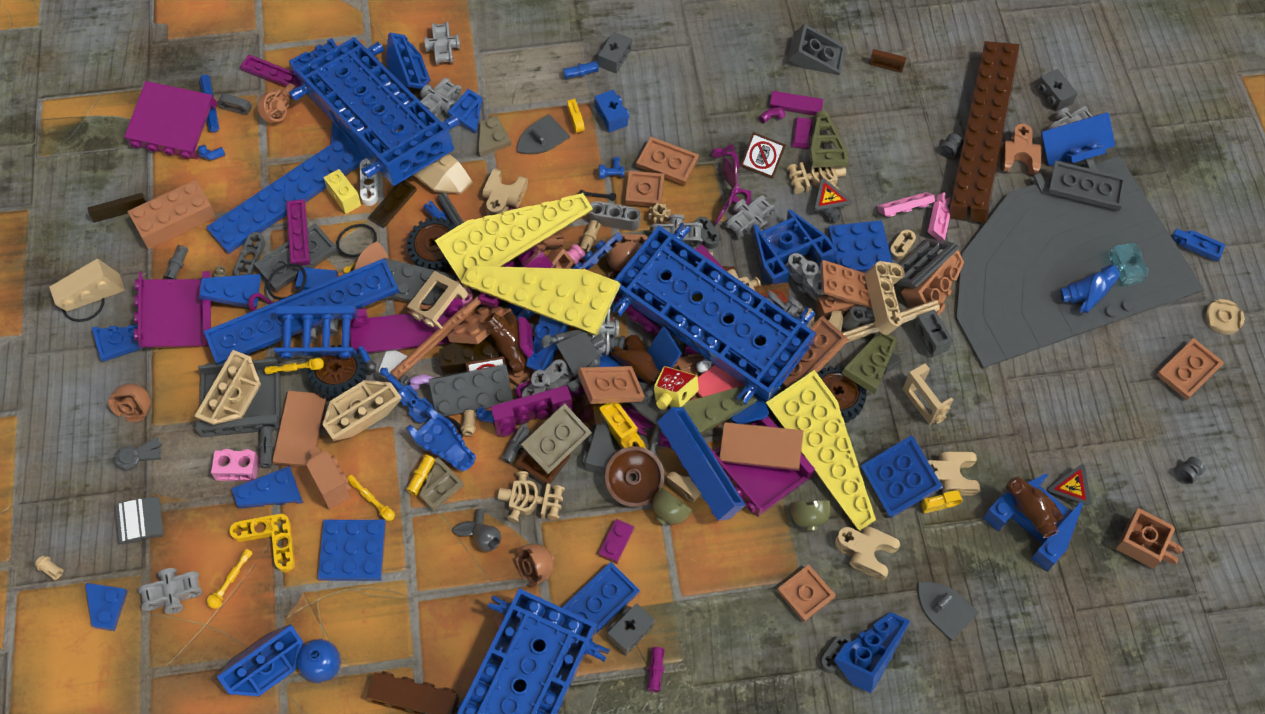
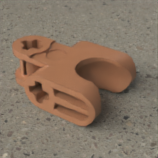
[1001,124,1041,175]

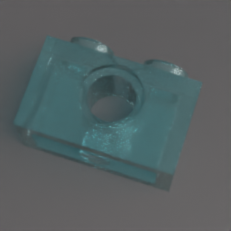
[1109,242,1149,287]

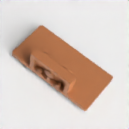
[821,260,872,308]

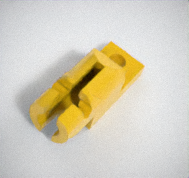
[600,403,647,449]

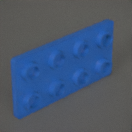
[1041,112,1115,166]

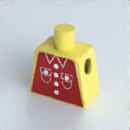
[654,366,699,410]

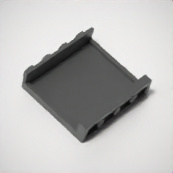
[196,358,281,438]

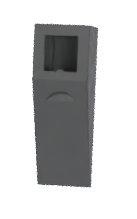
[583,416,614,475]

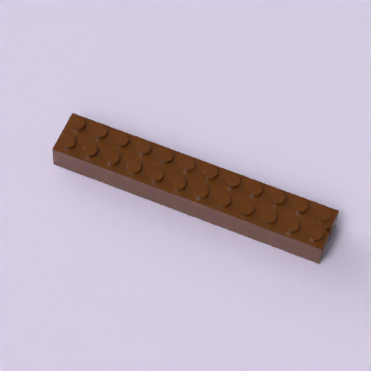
[950,41,1020,223]

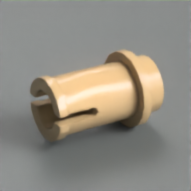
[461,410,476,436]
[35,555,64,580]

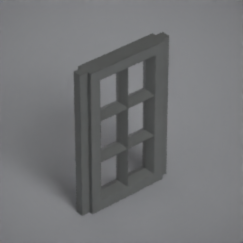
[895,238,959,289]

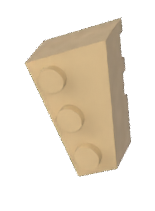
[49,258,126,312]

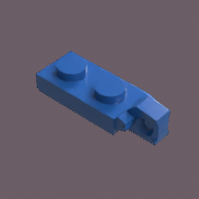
[1171,228,1225,262]

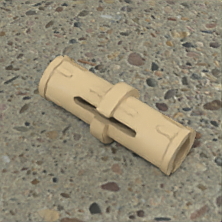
[580,220,601,254]

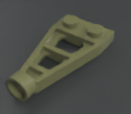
[810,111,849,167]

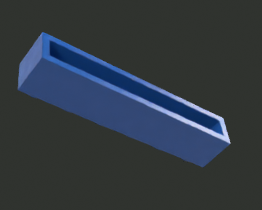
[657,407,746,521]

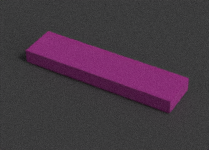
[240,54,301,91]
[286,199,310,267]

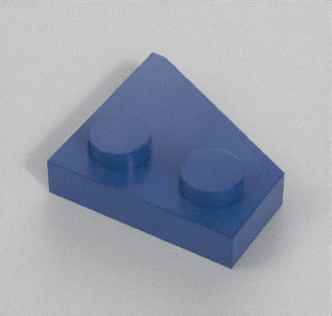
[447,89,482,134]

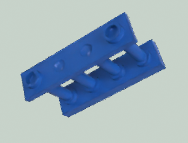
[274,306,358,359]

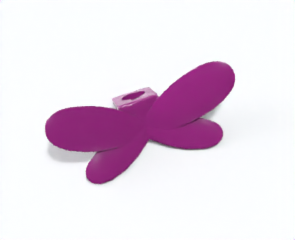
[714,156,751,226]

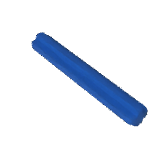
[200,74,220,133]

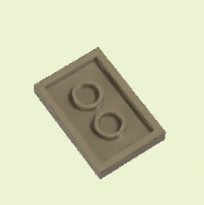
[520,403,592,474]

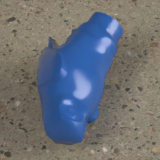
[1060,264,1120,313]

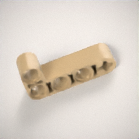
[865,261,905,335]

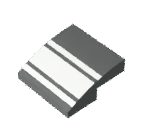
[115,497,163,544]

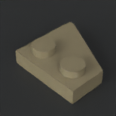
[479,115,511,157]
[420,457,464,512]

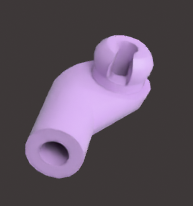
[409,374,436,390]

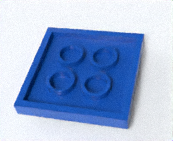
[828,220,893,273]
[861,435,943,518]
[318,520,386,581]

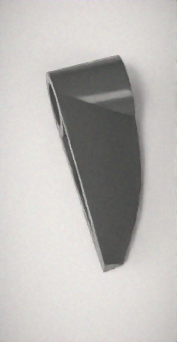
[842,306,875,330]

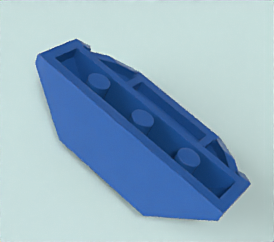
[386,32,431,89]
[217,624,303,696]

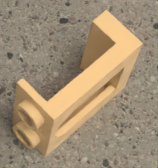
[407,271,469,329]
[902,363,953,425]

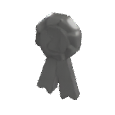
[114,437,163,470]

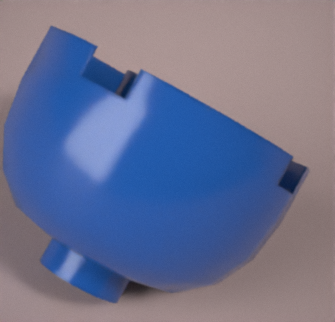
[297,639,341,684]

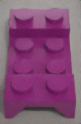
[490,385,572,437]

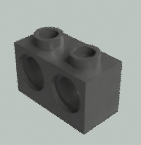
[914,309,953,357]

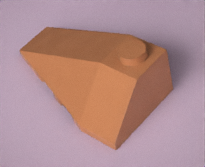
[901,250,964,316]

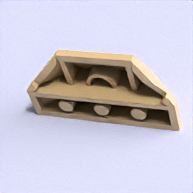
[413,154,473,195]
[194,350,261,425]
[323,380,402,441]

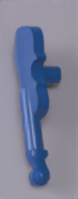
[380,368,434,423]

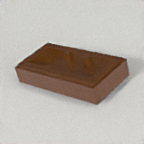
[869,49,907,73]

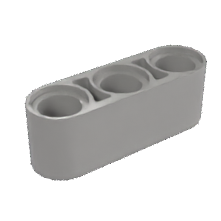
[589,201,641,231]

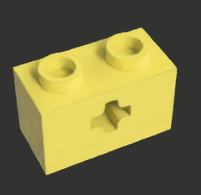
[323,169,361,214]

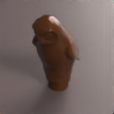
[483,311,527,373]
[612,335,661,386]
[1006,476,1064,538]

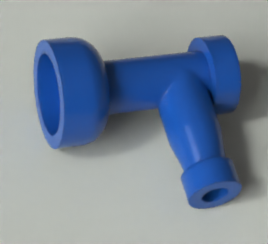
[599,156,624,179]

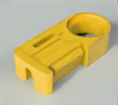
[567,98,585,133]
[920,491,963,514]

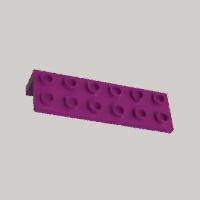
[350,298,465,353]

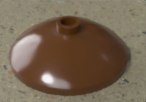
[604,446,664,507]

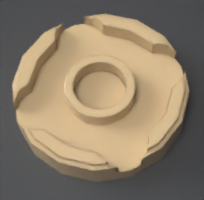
[1205,299,1245,335]

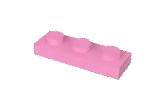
[877,192,935,217]

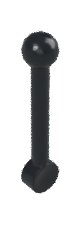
[579,190,616,201]

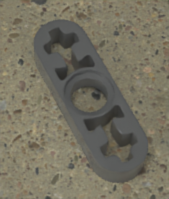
[234,232,265,276]

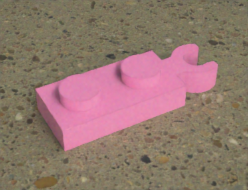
[928,192,951,241]

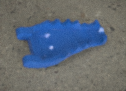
[406,406,476,471]

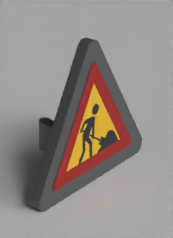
[814,178,852,211]
[1048,464,1091,506]

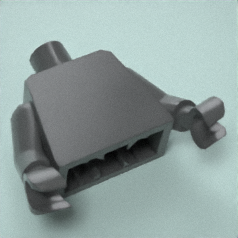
[541,330,607,391]

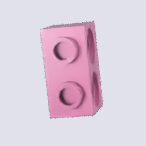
[211,449,259,481]

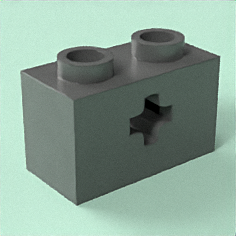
[597,32,632,74]
[1036,69,1078,111]
[607,603,655,656]

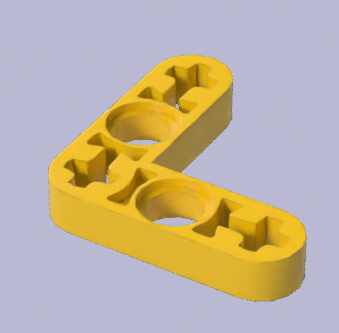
[229,514,295,573]

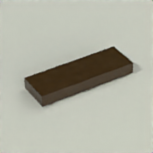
[369,180,417,228]
[87,193,147,223]

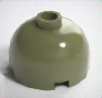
[652,487,693,525]
[790,501,831,531]

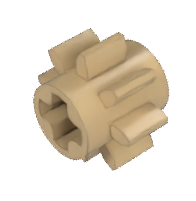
[648,203,671,224]

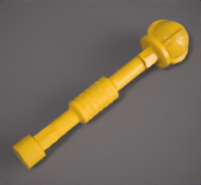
[265,358,324,374]
[347,475,395,521]
[207,549,253,609]

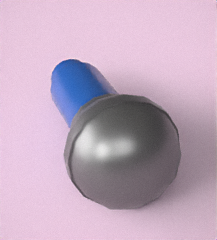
[358,346,377,374]

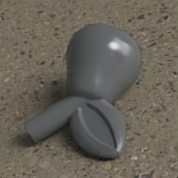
[452,508,502,552]

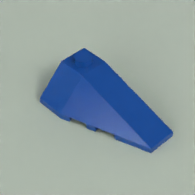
[834,612,910,693]

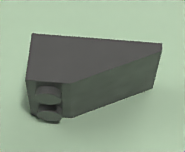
[787,24,846,75]

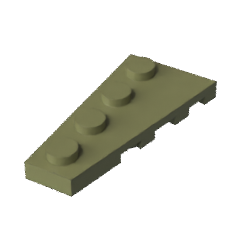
[842,332,898,394]
[670,385,757,435]

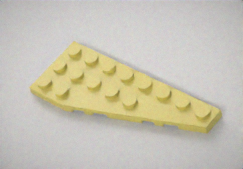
[435,193,593,289]
[461,266,621,336]
[766,370,876,532]

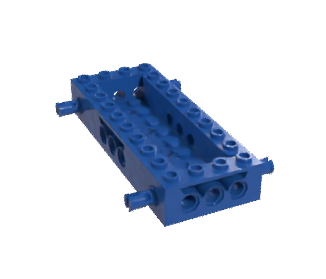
[289,37,460,186]
[611,222,816,405]
[457,588,610,714]

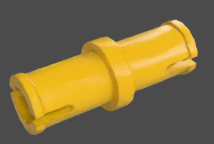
[406,455,435,496]

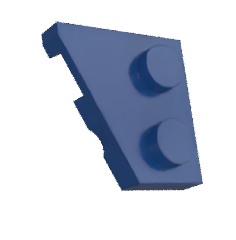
[86,583,128,631]

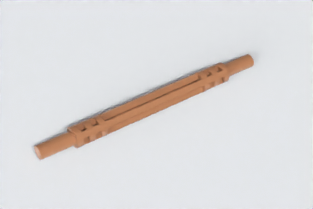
[382,296,481,383]

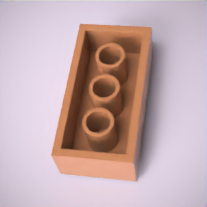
[128,180,216,250]

